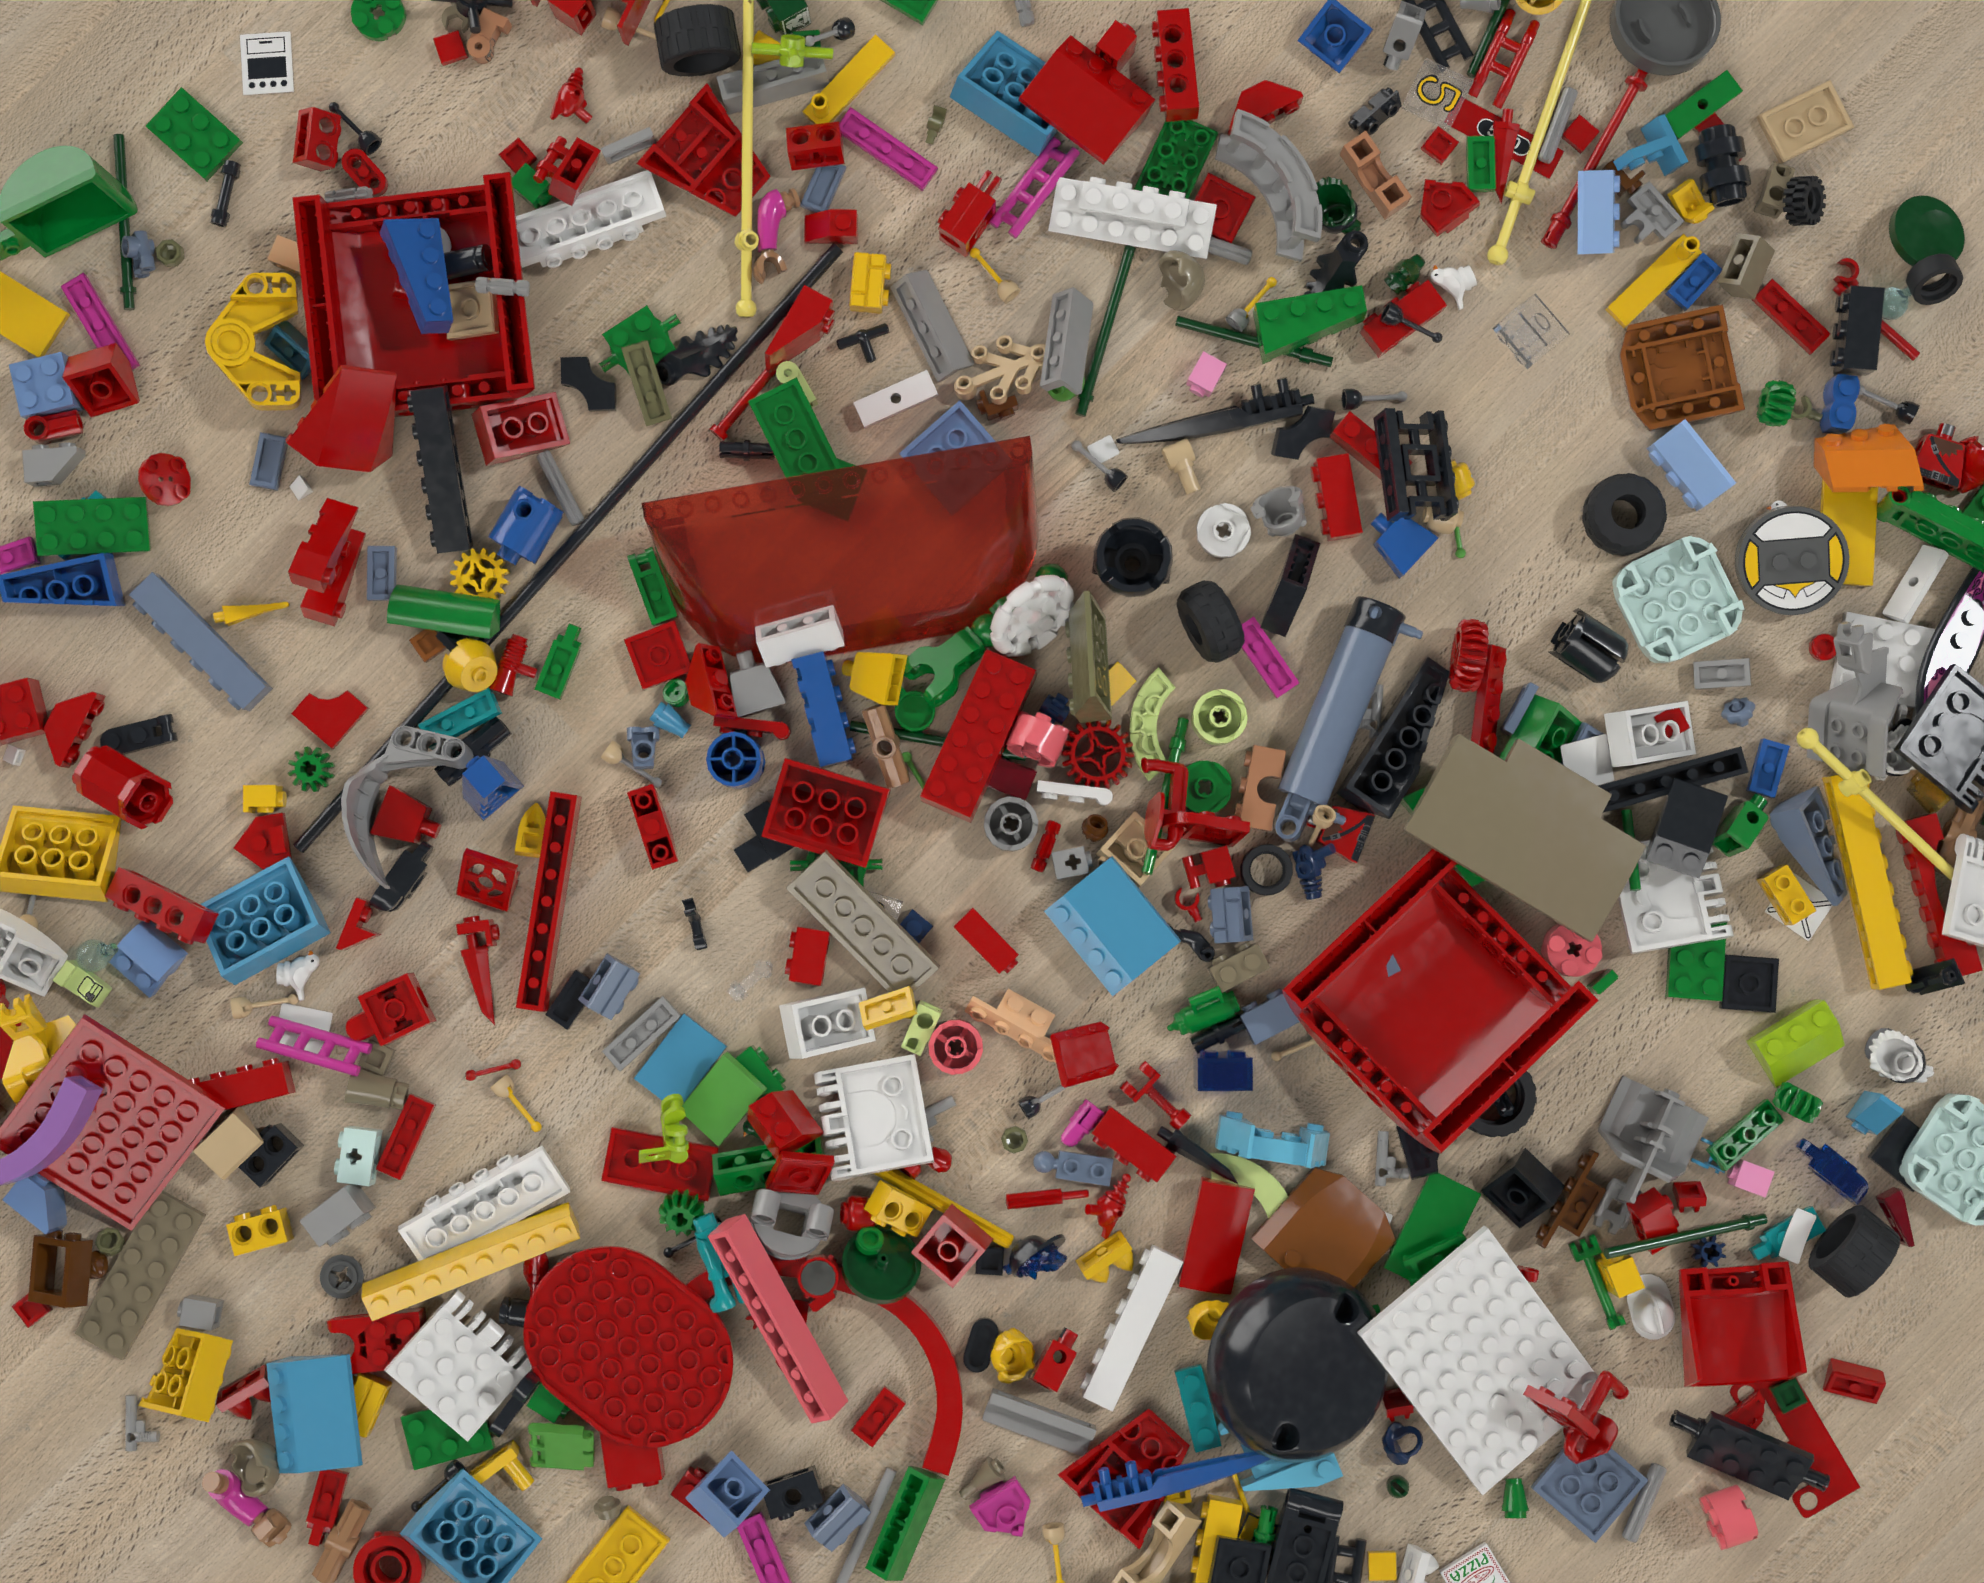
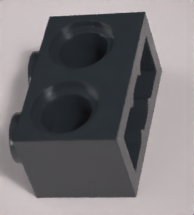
[238,1123,304,1188]

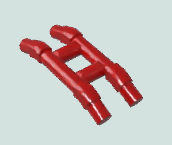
[1467,9,1540,109]

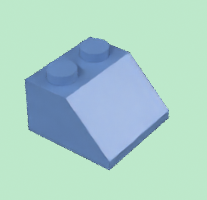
[3,1173,67,1234]
[685,1450,770,1538]

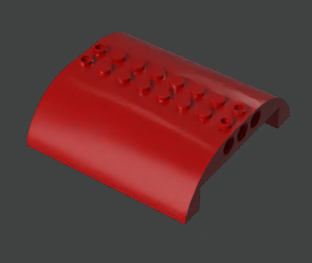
[292,172,535,417]
[1282,849,1599,1154]

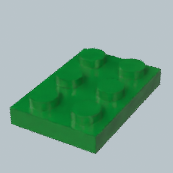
[146,87,243,182]
[1665,922,1727,1001]
[400,1408,495,1470]

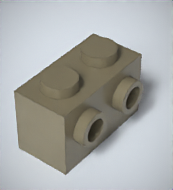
[1717,233,1775,299]
[1207,941,1271,993]

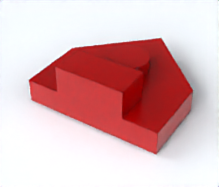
[1420,179,1480,237]
[234,812,292,870]

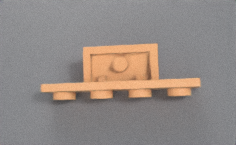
[965,988,1056,1063]

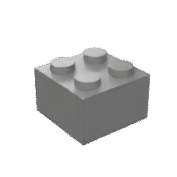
[299,1184,376,1247]

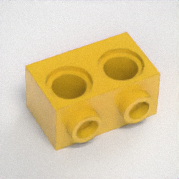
[1756,864,1817,925]
[864,1180,933,1237]
[226,1205,294,1256]
[1596,1252,1645,1298]

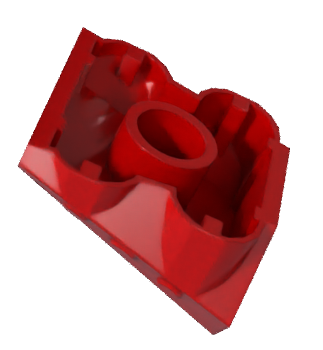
[1050,1021,1119,1088]

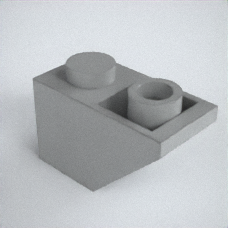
[22,443,86,487]

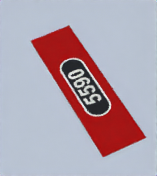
[1444,97,1564,179]

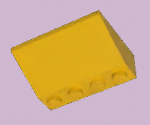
[0,805,122,902]

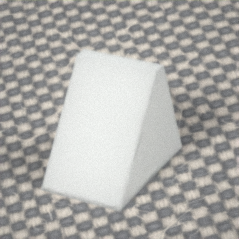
[289,475,313,501]
[2,744,26,766]

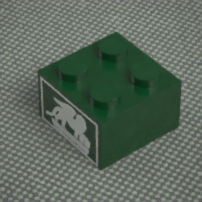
[756,0,811,35]

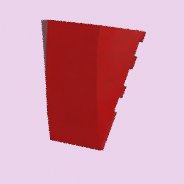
[636,83,771,217]
[285,365,397,472]
[1057,1408,1190,1550]

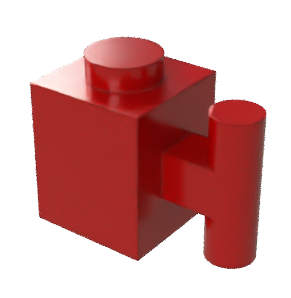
[1182,845,1236,889]

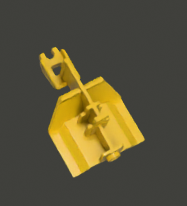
[0,994,76,1105]

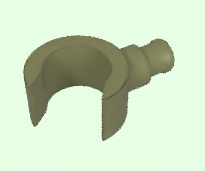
[925,105,947,145]
[1790,395,1823,422]

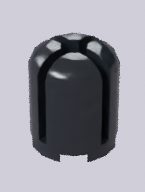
[1548,608,1629,683]

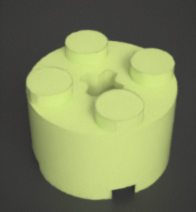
[1191,689,1248,745]

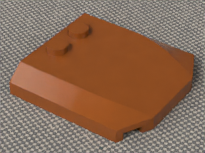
[1619,304,1745,431]
[1250,1167,1396,1287]

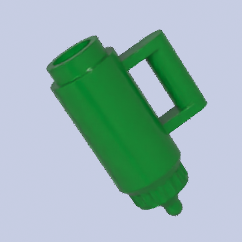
[1167,986,1241,1035]

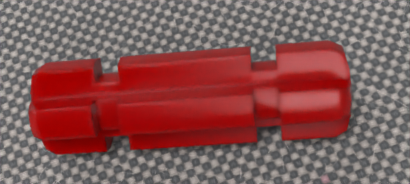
[1031,820,1061,872]

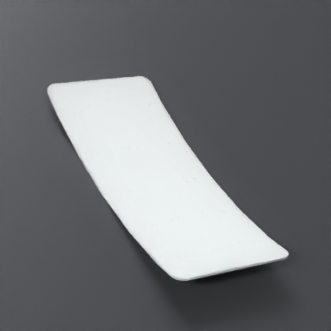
[1779,1208,1816,1264]

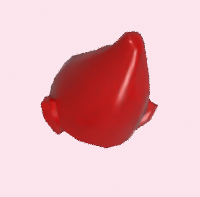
[1957,436,1984,494]

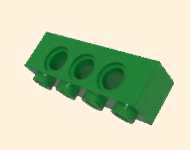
[712,1136,825,1196]

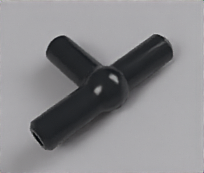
[836,323,889,363]

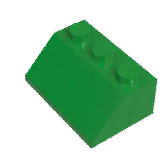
[1499,694,1582,763]

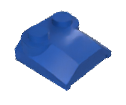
[1297,0,1373,74]

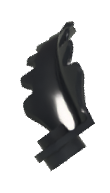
[1304,231,1368,295]
[656,324,738,386]

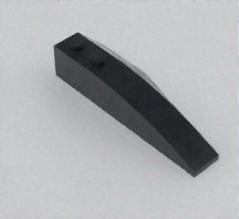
[1336,657,1450,819]

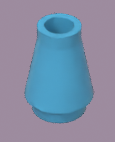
[649,702,691,738]

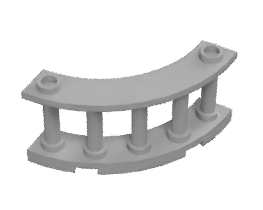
[1215,109,1322,262]

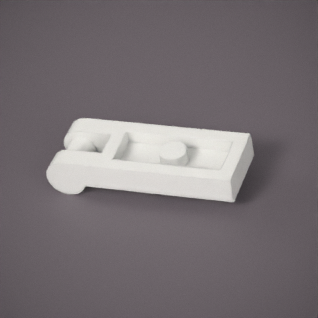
[1036,780,1113,806]

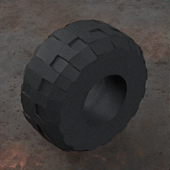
[1582,473,1667,556]
[1176,580,1245,663]

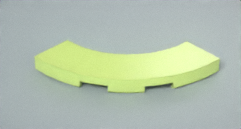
[1129,667,1176,782]
[1209,1153,1288,1218]

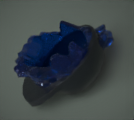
[1003,1234,1068,1280]

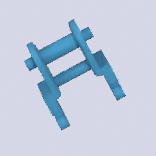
[1691,1137,1725,1174]

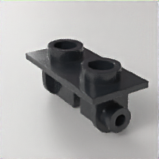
[1348,87,1402,135]
[1905,958,1965,995]

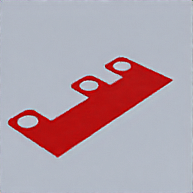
[1730,1378,1861,1518]

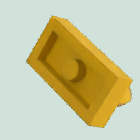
[859,986,917,1031]
[1075,1230,1134,1283]

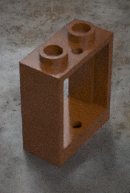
[28,1230,93,1308]

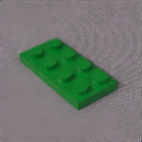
[748,377,845,500]
[33,497,151,556]

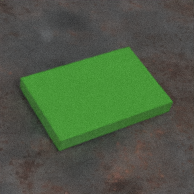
[682,1051,767,1146]

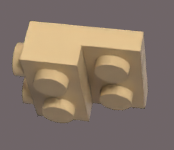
[1096,811,1175,888]

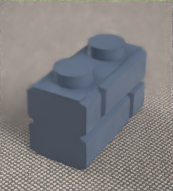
[1208,886,1253,943]
[578,953,640,1020]
[804,1483,871,1552]

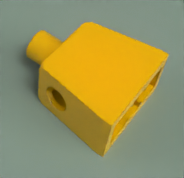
[842,652,908,705]

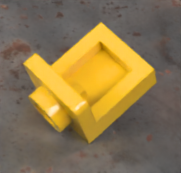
[1667,178,1715,224]

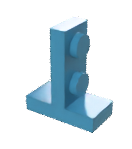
[1613,114,1689,176]

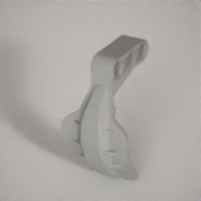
[341,726,473,889]

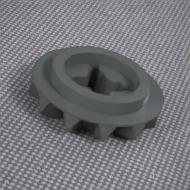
[320,1254,365,1299]

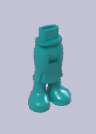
[693,1212,744,1313]

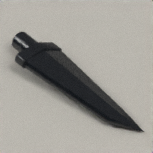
[1157,1126,1238,1184]

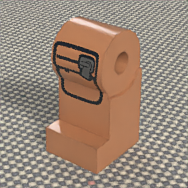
[467,8,512,64]

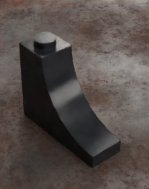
[1260,534,1320,637]

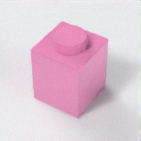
[1186,351,1227,397]
[1727,1159,1775,1198]

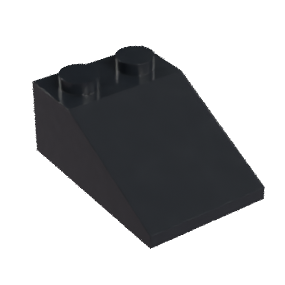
[1646,778,1728,878]

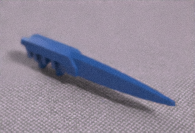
[1081,1452,1271,1512]

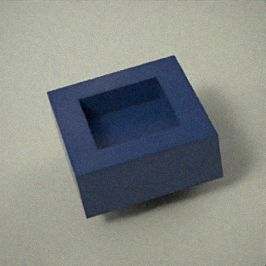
[900,909,933,943]

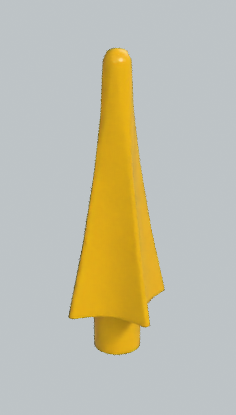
[213,601,289,626]

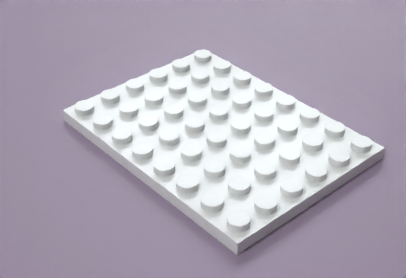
[1357,1226,1598,1495]

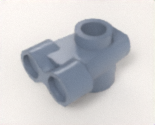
[121,231,156,278]
[627,726,660,769]

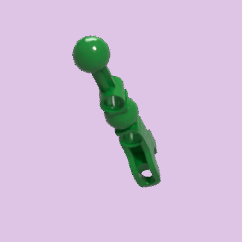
[904,563,1068,708]

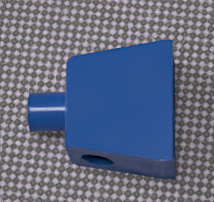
[1370,512,1438,579]

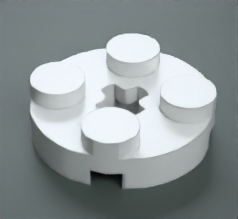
[1196,503,1251,558]

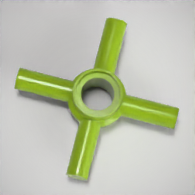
[751,34,833,68]

